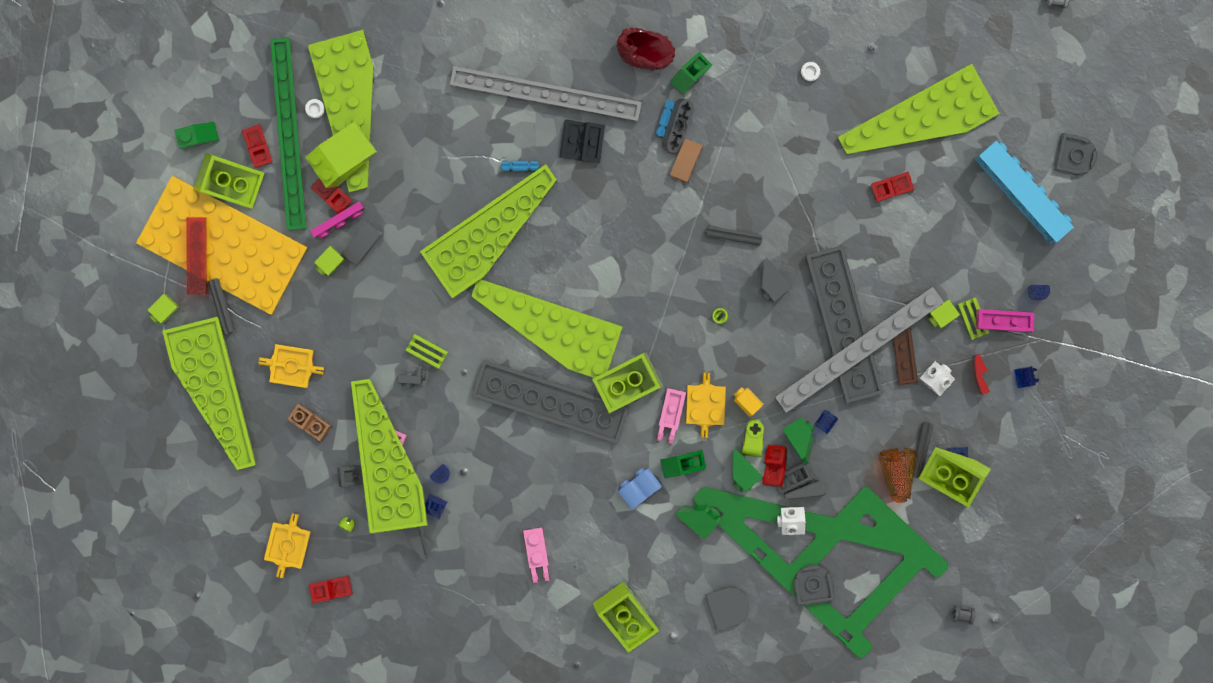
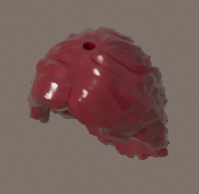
[616,27,675,71]

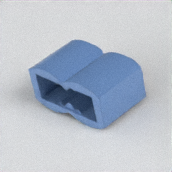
[618,467,662,510]

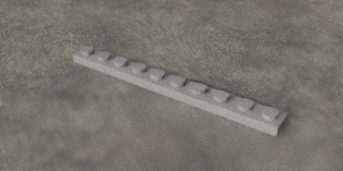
[450,66,642,122]
[775,287,944,413]

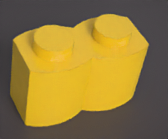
[733,387,764,417]

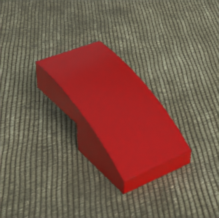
[242,124,273,168]
[871,171,915,202]
[310,178,352,214]
[973,354,990,395]
[762,445,787,488]
[309,576,353,603]

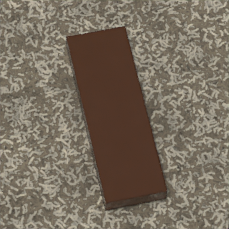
[892,326,918,385]

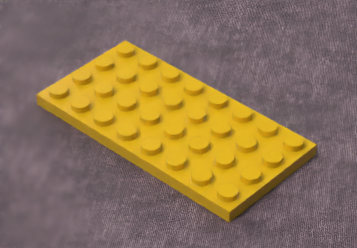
[136,176,308,315]

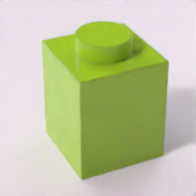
[314,246,346,276]
[148,294,180,324]
[928,299,960,329]

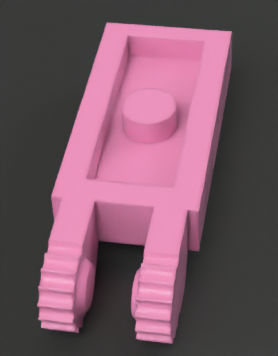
[657,388,686,444]
[523,527,550,583]

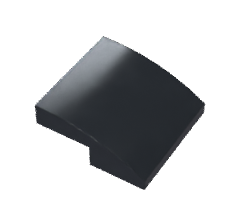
[559,119,605,163]

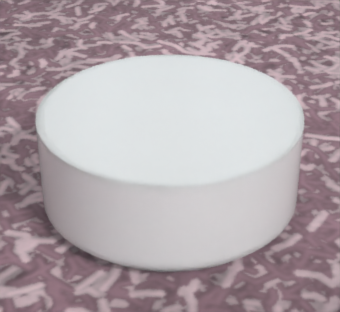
[801,62,820,82]
[305,99,325,119]

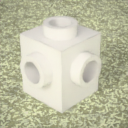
[920,361,955,396]
[777,507,806,535]

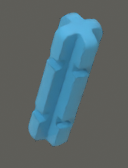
[655,100,675,138]
[501,161,539,172]

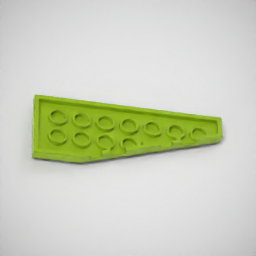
[308,30,374,193]
[837,64,1000,155]
[420,164,557,299]
[472,280,623,378]
[162,317,257,470]
[351,379,428,534]

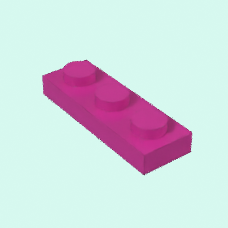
[310,201,365,239]
[976,309,1034,332]

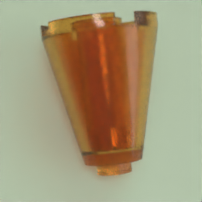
[878,448,917,503]

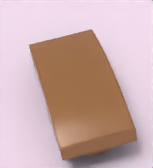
[670,139,703,183]
[288,404,332,442]

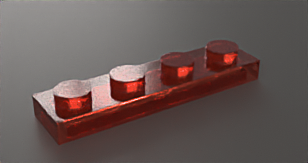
[186,217,207,295]

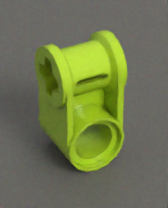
[742,419,764,457]

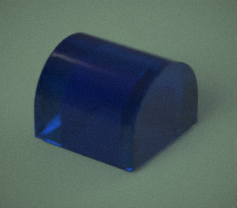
[1028,285,1050,301]
[814,410,838,435]
[430,463,451,484]

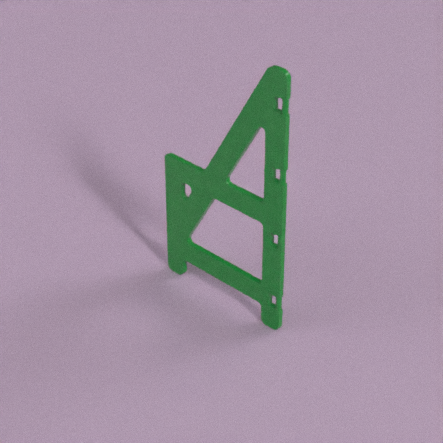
[694,487,948,658]

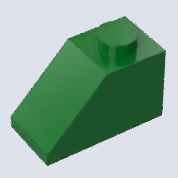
[669,52,712,95]
[174,122,219,150]
[782,417,815,465]
[732,449,763,492]
[660,450,707,478]
[675,505,722,540]

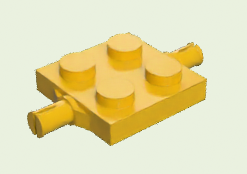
[259,344,325,388]
[685,372,726,438]
[264,513,311,578]

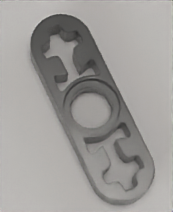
[662,99,693,153]

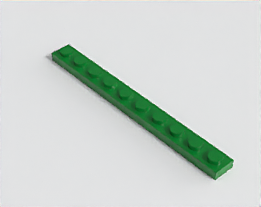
[270,38,307,230]

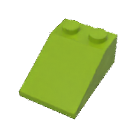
[305,121,377,188]
[193,153,264,209]
[592,352,663,413]
[918,447,991,508]
[593,581,659,653]

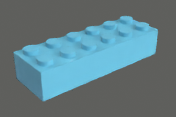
[974,140,1074,244]

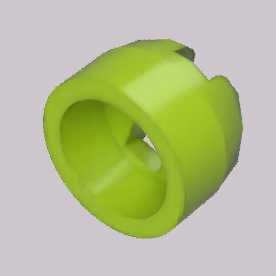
[712,308,728,324]
[338,517,355,533]

